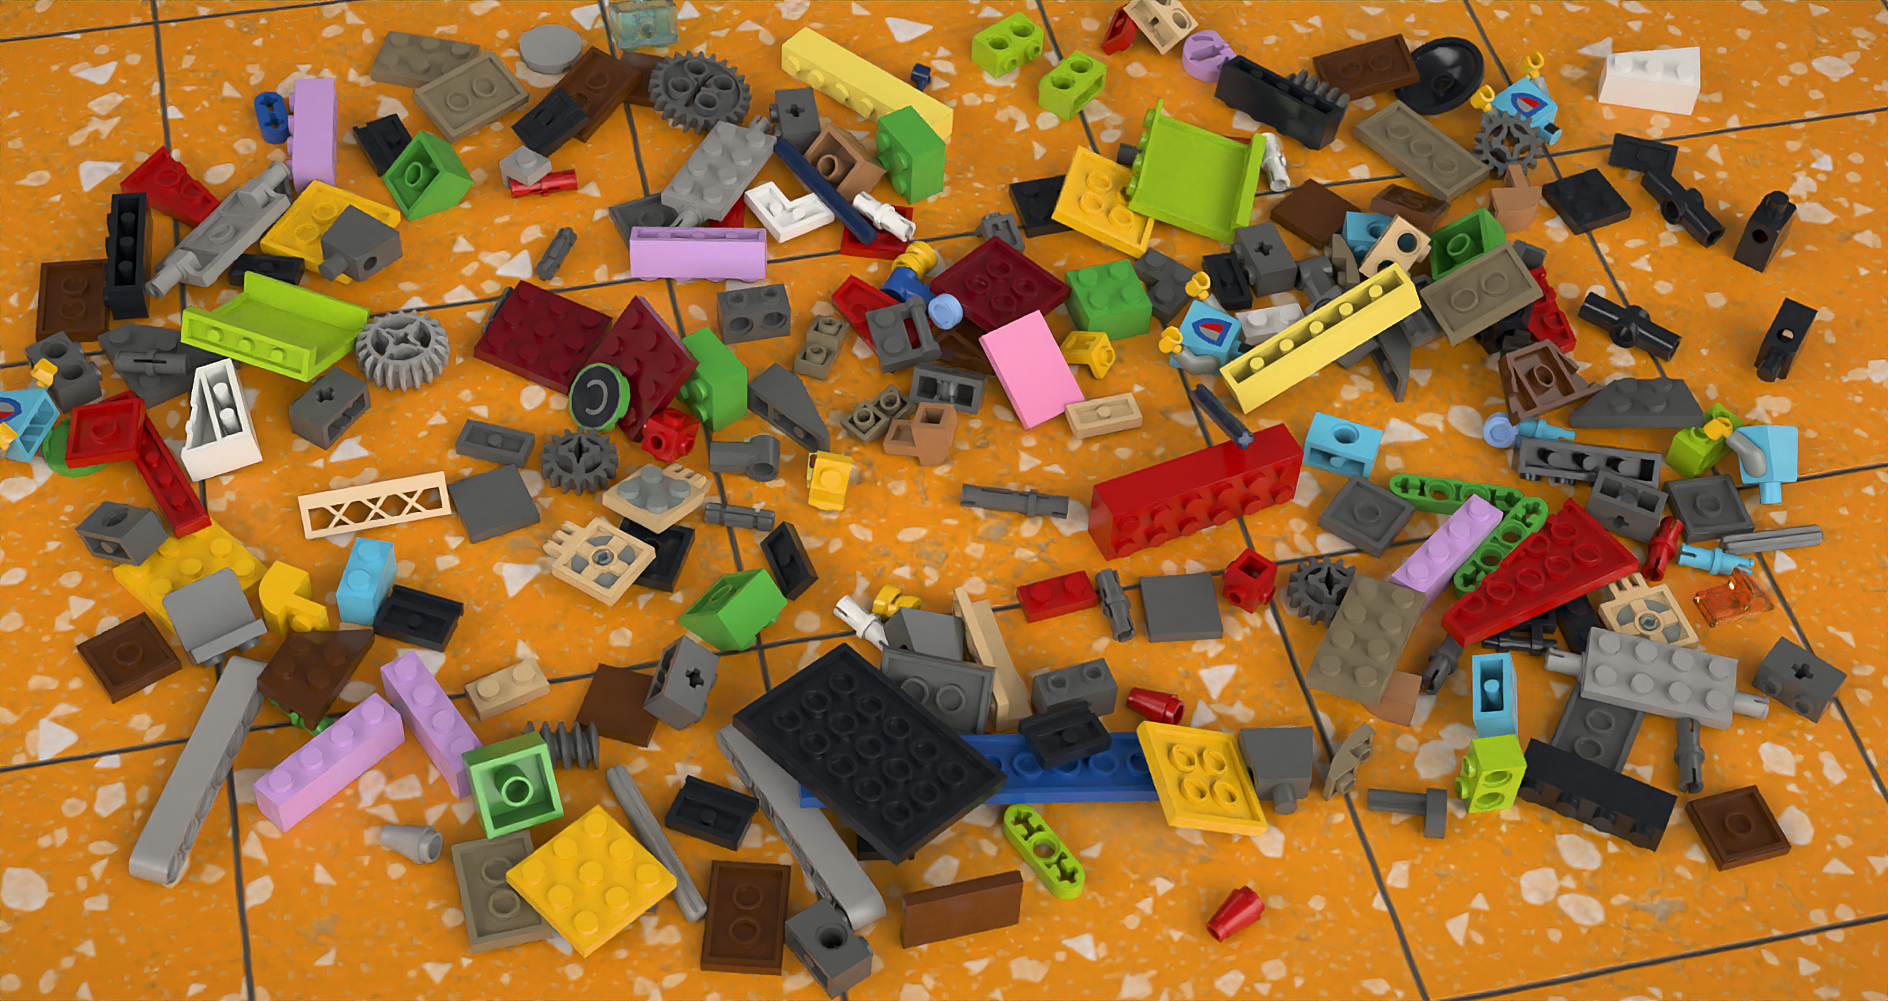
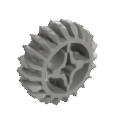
[355,309,450,393]

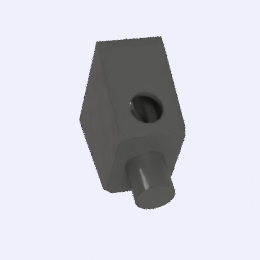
[318,204,403,282]
[883,607,963,661]
[1238,727,1313,815]

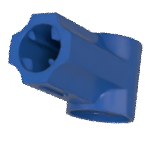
[880,266,937,317]

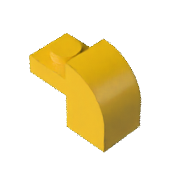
[259,560,330,638]

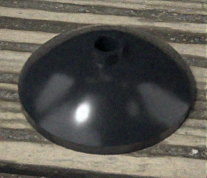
[1394,37,1485,116]

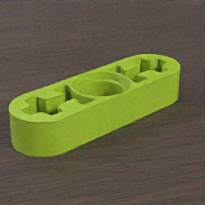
[1003,804,1085,900]

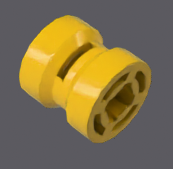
[892,241,938,281]
[872,583,922,621]

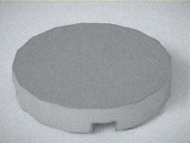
[520,25,583,74]

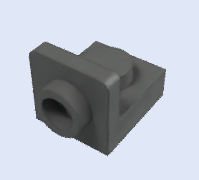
[975,212,1026,253]

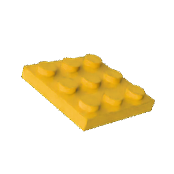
[1051,146,1155,259]
[259,179,401,284]
[113,517,269,638]
[1136,721,1269,837]
[506,805,677,958]

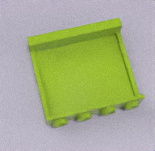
[1125,98,1267,245]
[181,271,370,382]

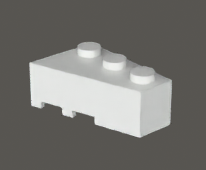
[1598,47,1700,115]
[181,358,263,483]

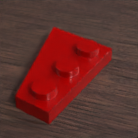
[120,145,220,228]
[1525,266,1577,354]
[831,274,933,374]

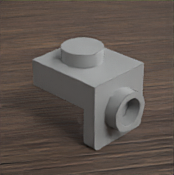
[499,146,552,189]

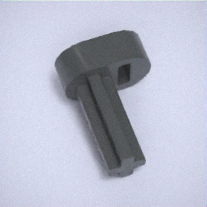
[1367,788,1447,839]

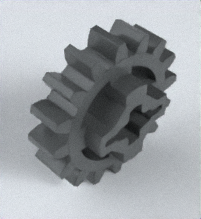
[1473,111,1544,180]
[541,427,619,496]
[1287,556,1356,629]

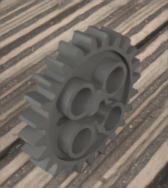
[648,50,752,136]

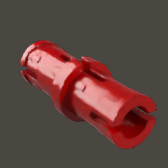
[509,169,578,199]
[1641,516,1684,582]

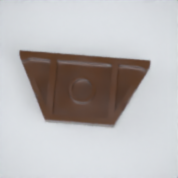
[934,316,996,376]
[1497,339,1602,427]
[257,629,375,731]

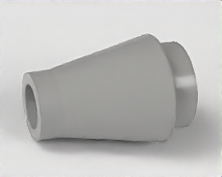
[380,823,443,865]

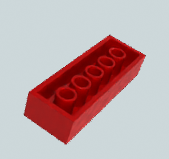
[1087,423,1304,562]

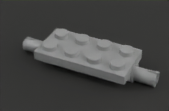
[661,116,777,227]
[145,161,291,299]
[1544,627,1770,730]

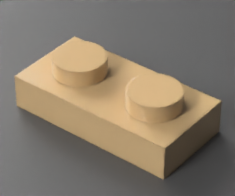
[1065,392,1143,439]
[464,657,550,722]

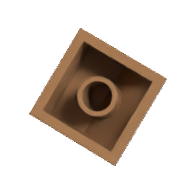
[790,123,887,202]

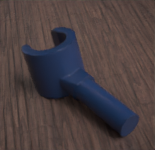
[911,63,931,92]

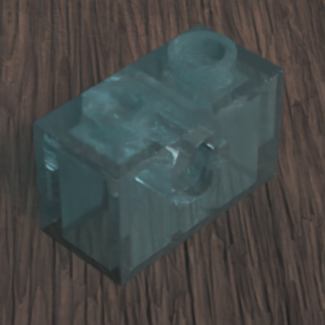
[609,0,678,51]

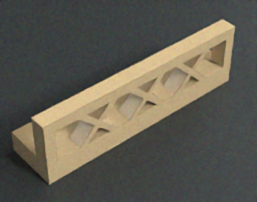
[298,471,451,539]
[952,586,1032,732]

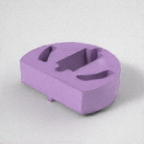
[1182,30,1237,83]

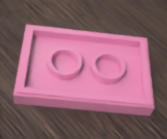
[978,310,1086,431]

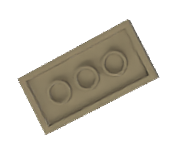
[1353,99,1491,203]
[1305,573,1426,707]

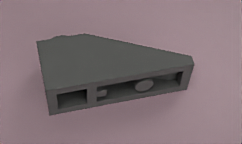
[1370,322,1411,403]
[747,363,830,453]

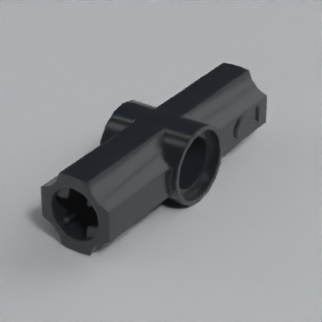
[1640,164,1725,248]
[1578,292,1682,362]

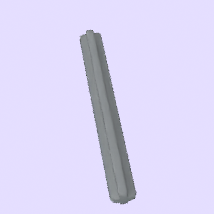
[606,764,707,922]

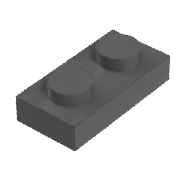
[455,419,536,469]

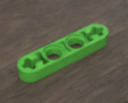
[1387,473,1525,521]
[1454,497,1548,600]

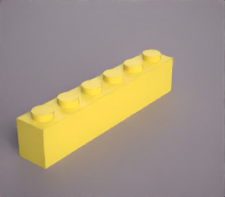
[781,26,953,140]
[1219,262,1421,414]

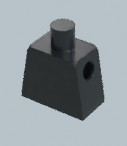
[1733,191,1797,273]
[1754,297,1818,383]

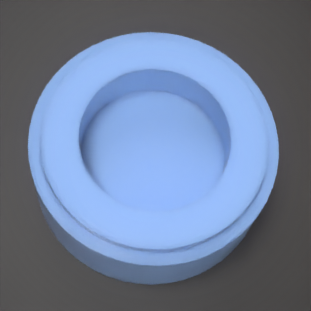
[928,294,963,330]
[1483,412,1519,448]

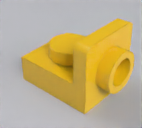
[1059,331,1116,379]
[808,450,852,511]

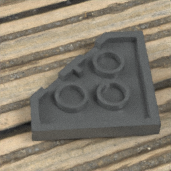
[97,323,241,410]

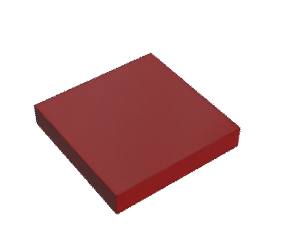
[840,201,913,261]
[65,397,146,469]

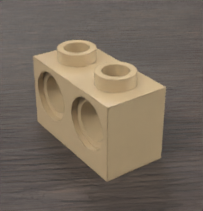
[1123,0,1199,55]
[1357,213,1431,278]

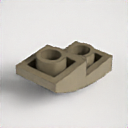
[1323,234,1360,292]
[793,315,850,380]
[840,384,917,445]
[1322,722,1376,802]

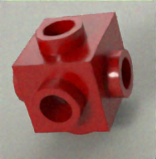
[641,407,700,464]
[1222,547,1278,614]

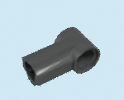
[1294,255,1336,304]
[710,435,780,482]

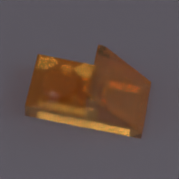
[1693,567,1775,628]

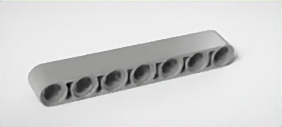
[129,655,268,885]
[715,723,887,932]

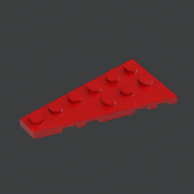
[1441,497,1639,649]

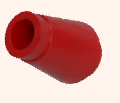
[1126,687,1185,726]
[1206,886,1265,942]

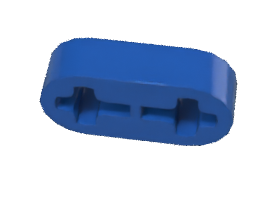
[254,92,291,144]

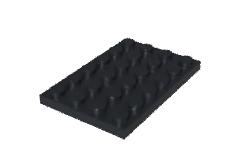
[732,642,1008,866]

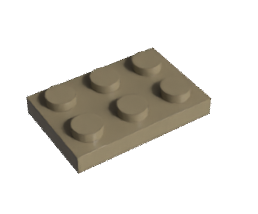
[370,31,481,89]
[413,50,530,144]
[1419,240,1543,347]
[450,829,552,954]

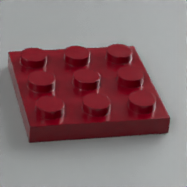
[929,235,1072,333]
[474,280,613,396]
[579,295,699,443]

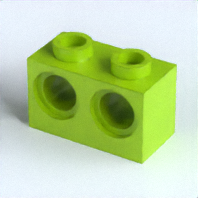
[971,11,1044,79]
[1038,50,1107,122]
[1664,402,1745,479]
[1455,734,1527,814]

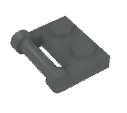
[865,296,942,374]

